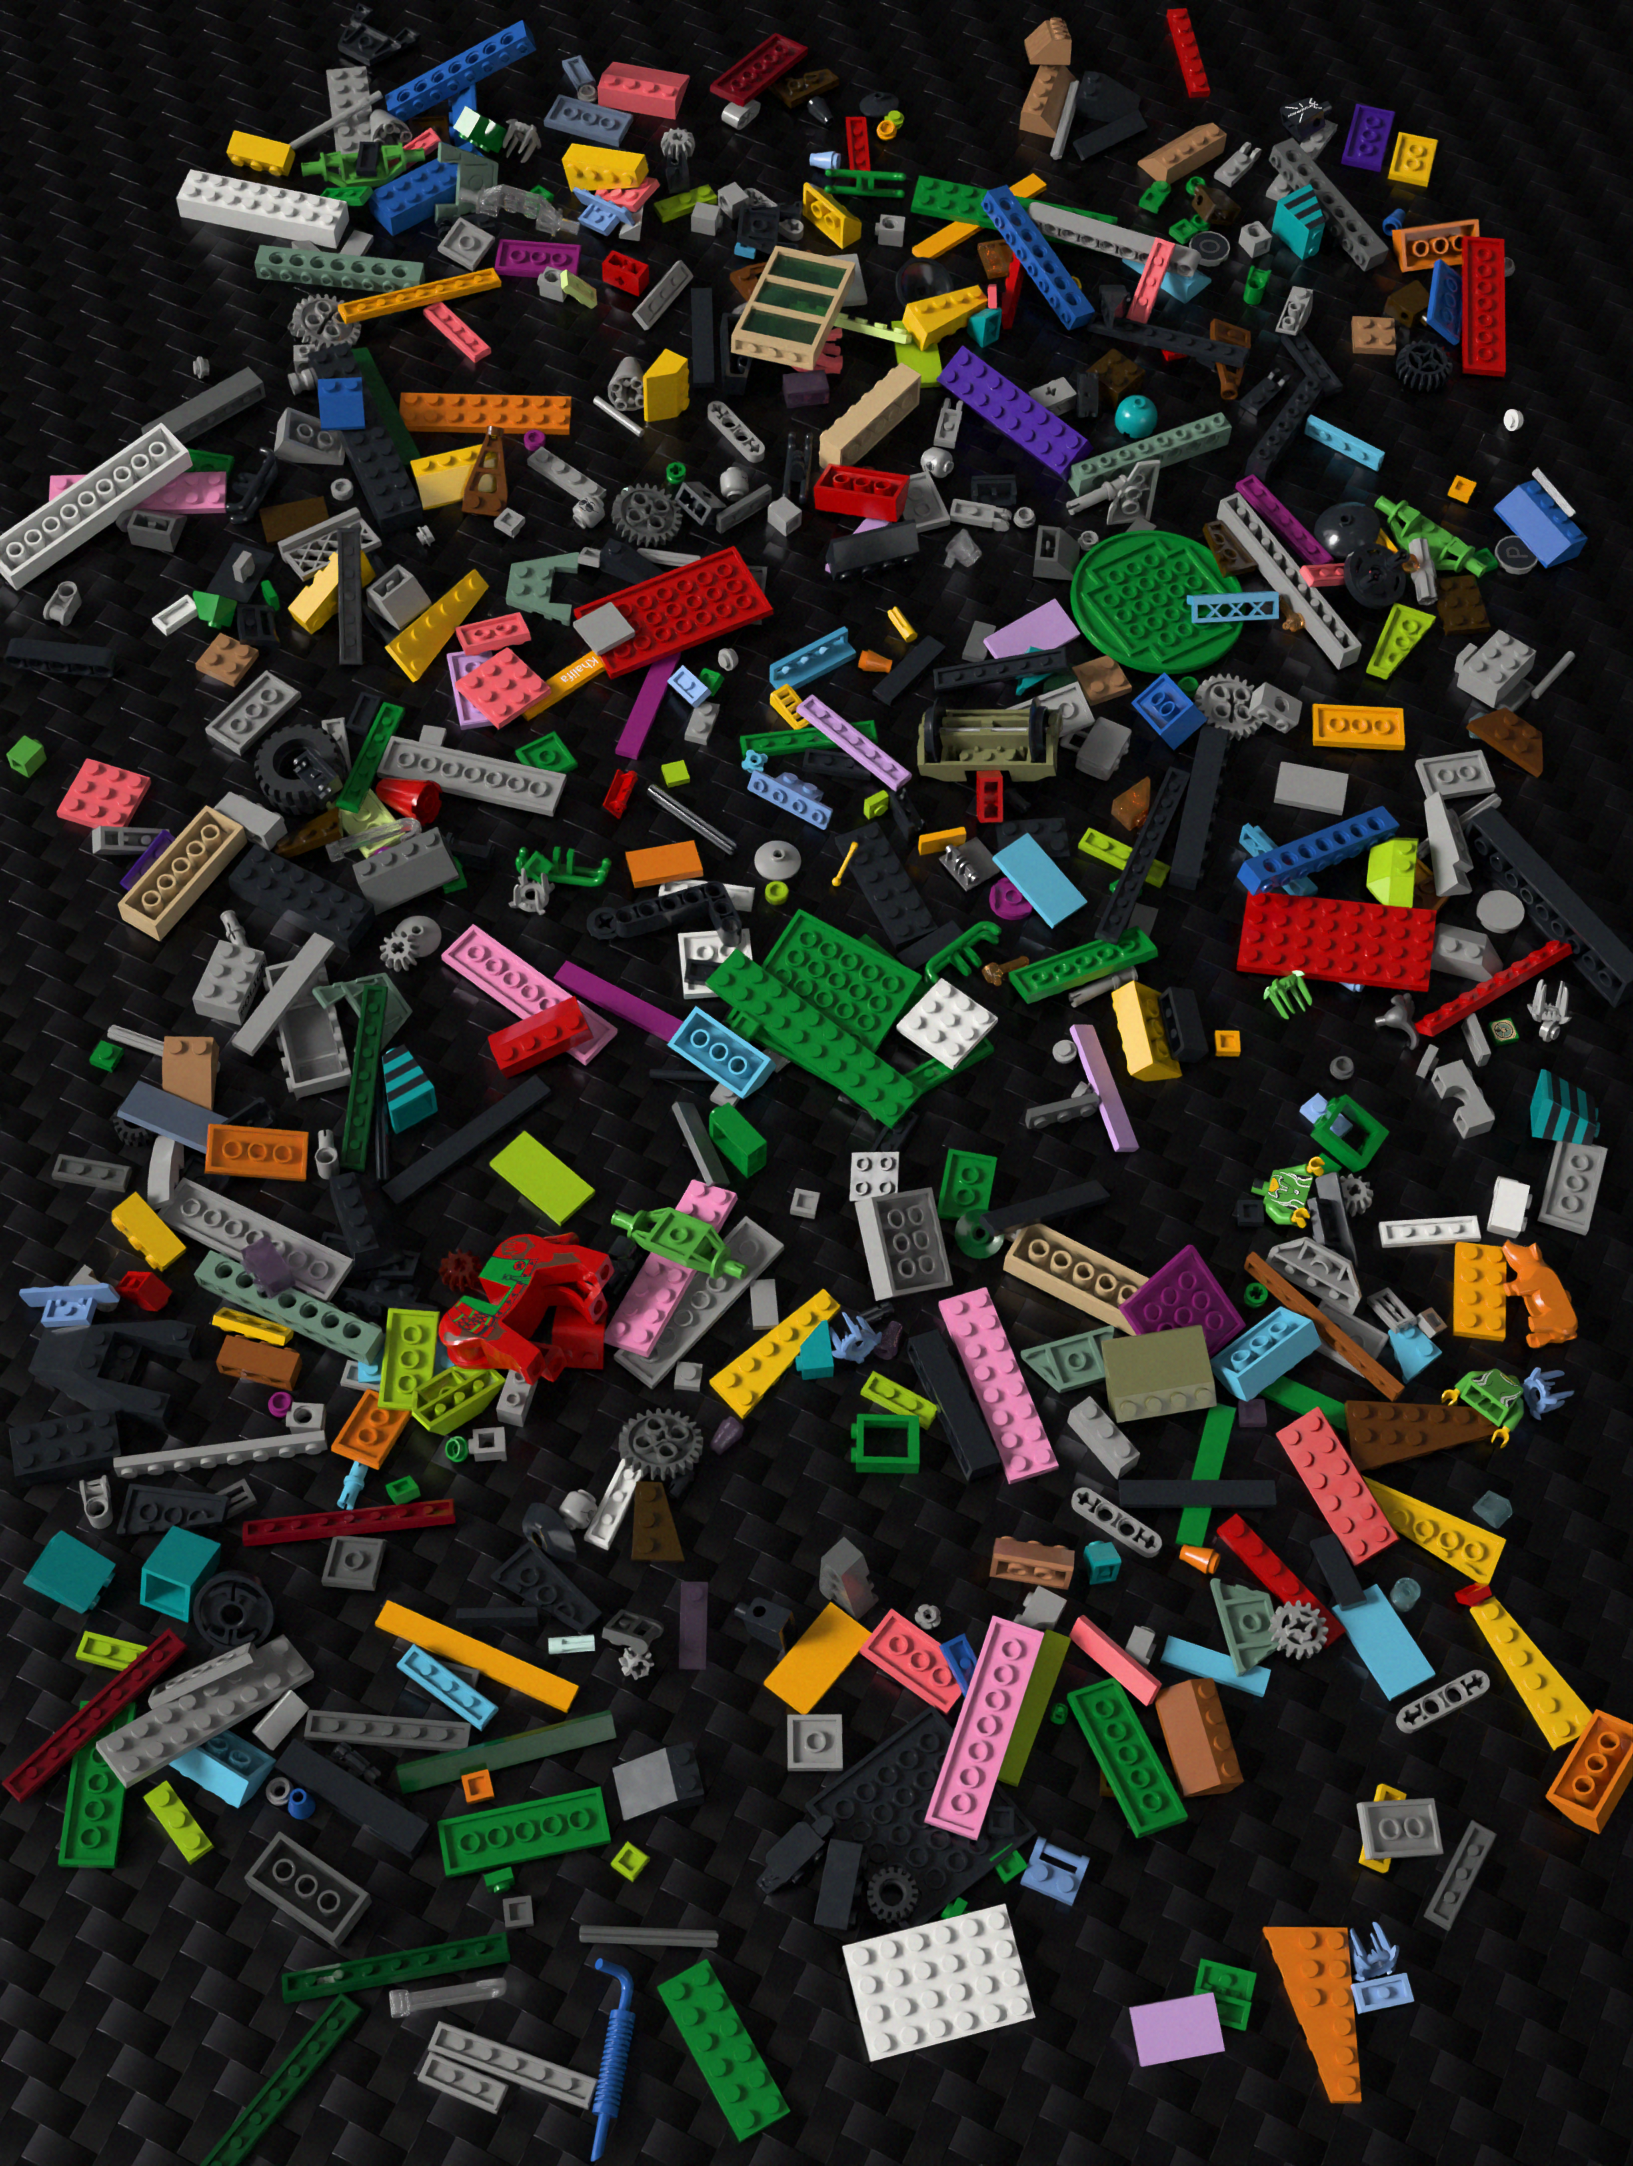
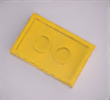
[1388,132,1438,187]

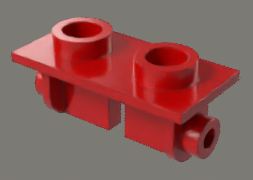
[603,769,638,819]

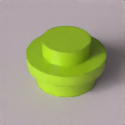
[884,111,904,129]

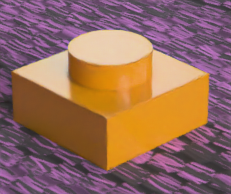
[1447,475,1477,503]
[1214,1030,1241,1056]

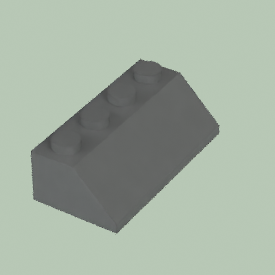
[352,827,460,915]

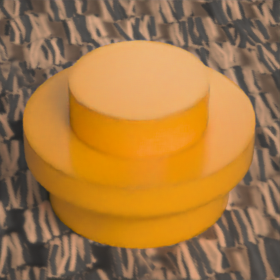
[877,120,897,140]

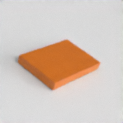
[625,840,703,888]
[331,1388,412,1470]

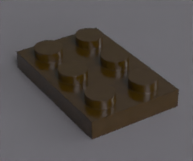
[1435,575,1491,636]

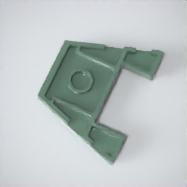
[434,142,498,223]
[506,552,579,626]
[312,973,413,1052]

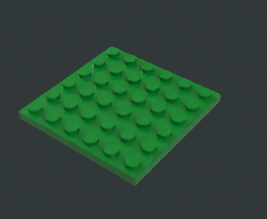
[725,909,922,1086]

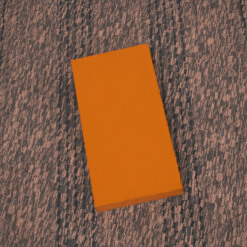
[205,1123,309,1182]

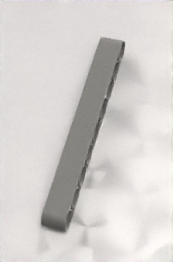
[1026,202,1201,277]

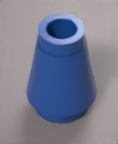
[1382,209,1406,236]
[288,1789,316,1819]

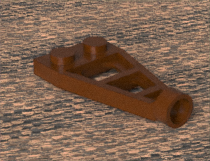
[730,249,812,303]
[1210,318,1251,400]
[462,426,509,517]

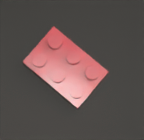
[594,177,660,212]
[455,612,531,656]

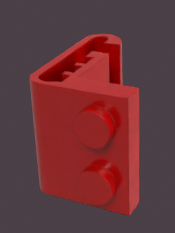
[552,1301,609,1369]

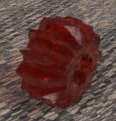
[439,1248,483,1293]

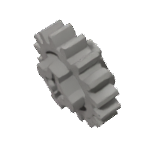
[1269,1600,1328,1660]

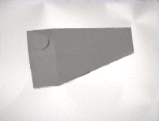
[1107,460,1160,525]

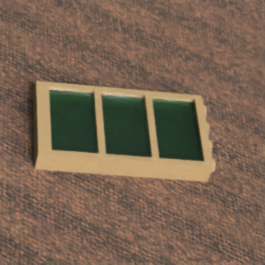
[731,246,855,371]

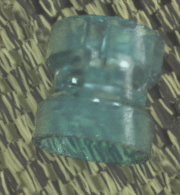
[1389,1578,1421,1612]

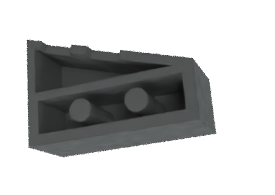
[819,1537,879,1621]

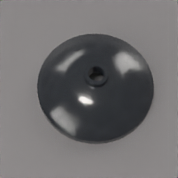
[895,257,954,309]
[1314,502,1380,559]

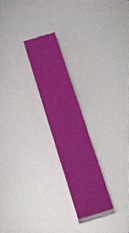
[1235,474,1334,565]
[615,652,681,760]
[554,960,684,1042]

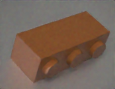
[216,1335,303,1391]

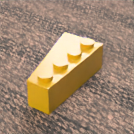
[562,143,649,192]
[902,285,988,351]
[288,550,376,635]

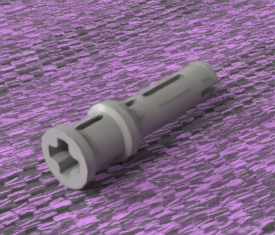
[1066,474,1127,515]
[1068,966,1138,1007]

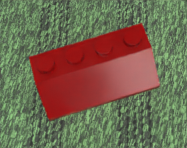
[814,463,910,522]
[488,996,594,1079]

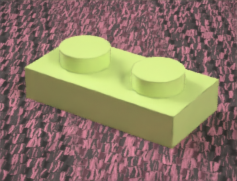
[560,269,597,309]

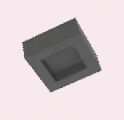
[503,1895,534,1930]

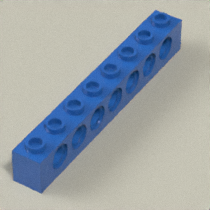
[385,20,536,122]
[981,185,1095,331]
[1237,806,1399,896]

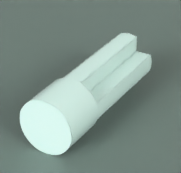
[548,1634,595,1654]

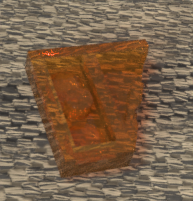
[977,239,1013,279]

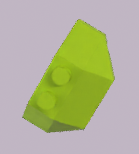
[1366,837,1419,908]
[412,1366,506,1436]

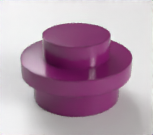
[268,1392,294,1417]

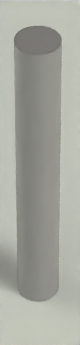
[593,396,645,437]
[1531,651,1575,699]

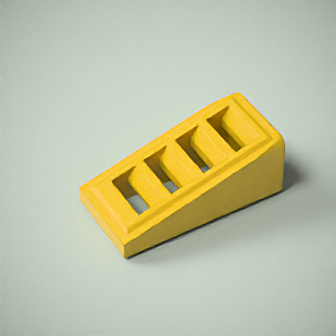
[770,684,812,730]

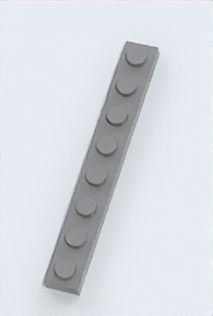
[113,1430,328,1479]

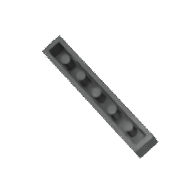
[141,367,266,445]

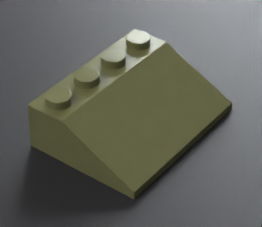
[1101,1324,1217,1423]

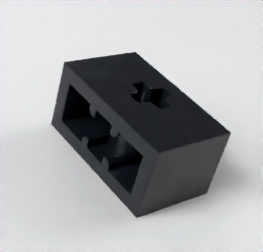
[674,482,728,526]

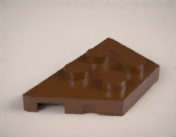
[1466,707,1543,778]

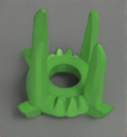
[1264,970,1312,1019]

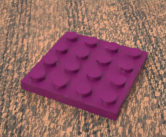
[1118,1245,1246,1359]

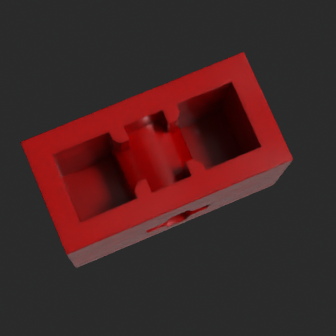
[602,250,649,296]
[977,770,1003,823]

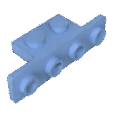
[572,187,635,236]
[747,769,833,830]
[19,1283,120,1327]

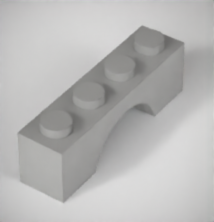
[1013,1585,1067,1631]

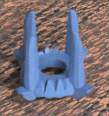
[829,1312,882,1363]
[1519,1367,1574,1420]
[1349,1922,1399,1982]

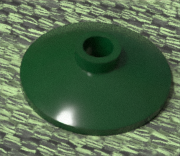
[955,1209,1005,1259]

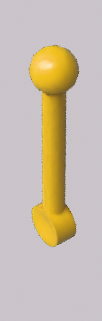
[832,841,858,886]

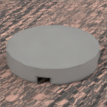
[1476,890,1524,934]

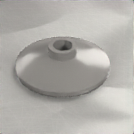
[755,841,801,881]
[395,916,441,957]

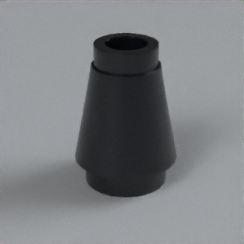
[807,96,835,127]

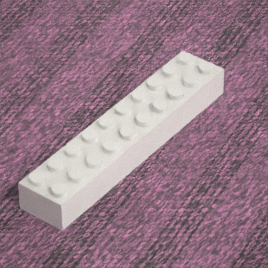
[0,423,193,591]

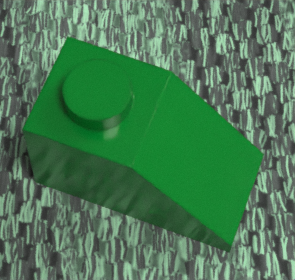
[193,591,237,630]

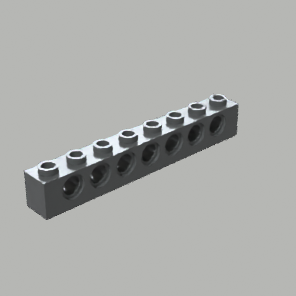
[1269,138,1389,272]

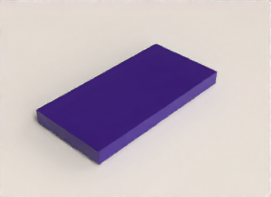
[1341,104,1395,172]

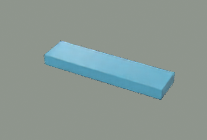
[1304,415,1385,471]
[1160,1635,1271,1697]
[397,1644,499,1731]

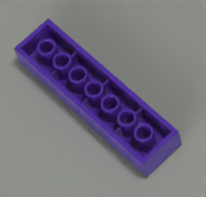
[936,346,1094,482]

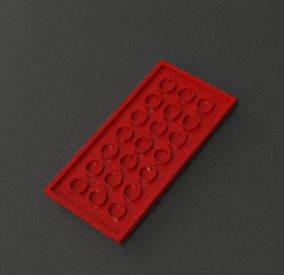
[574,546,773,679]
[1237,890,1437,992]

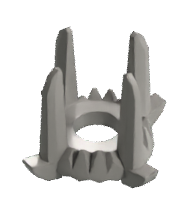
[503,119,541,163]
[508,868,555,915]
[1527,979,1572,1024]

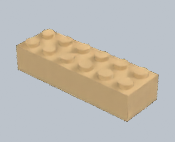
[819,362,921,469]
[118,805,247,941]
[1003,1223,1149,1336]

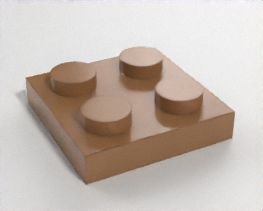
[1351,316,1396,355]
[195,633,259,687]
[1071,656,1132,706]

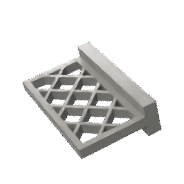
[278,507,382,582]

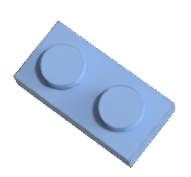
[667,666,711,709]
[1300,1093,1353,1138]
[1351,1973,1414,2014]

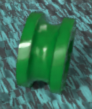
[666,462,686,484]
[1244,1283,1268,1308]

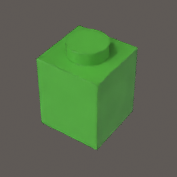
[7,735,47,778]

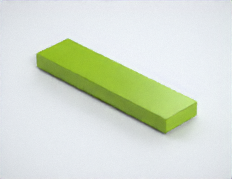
[1078,827,1171,888]

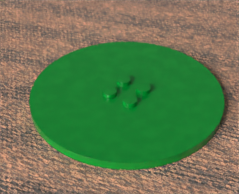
[1070,530,1246,674]

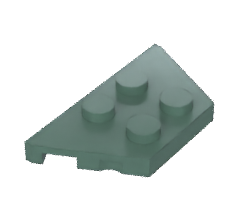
[1021,1325,1114,1393]
[1210,1578,1279,1677]

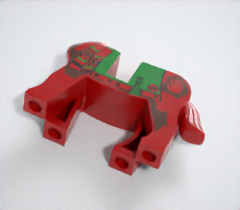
[439,1232,615,1386]

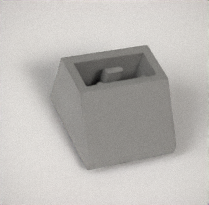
[366,564,432,631]

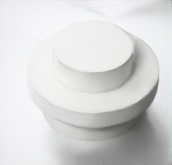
[1504,409,1524,431]

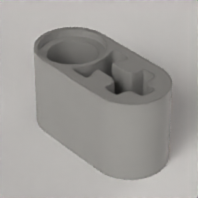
[721,99,760,130]

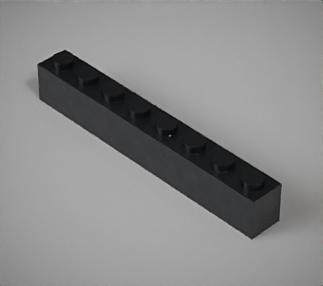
[1168,725,1231,890]

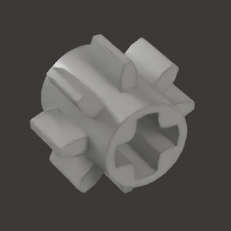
[619,1647,654,1680]

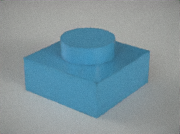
[734,242,758,259]

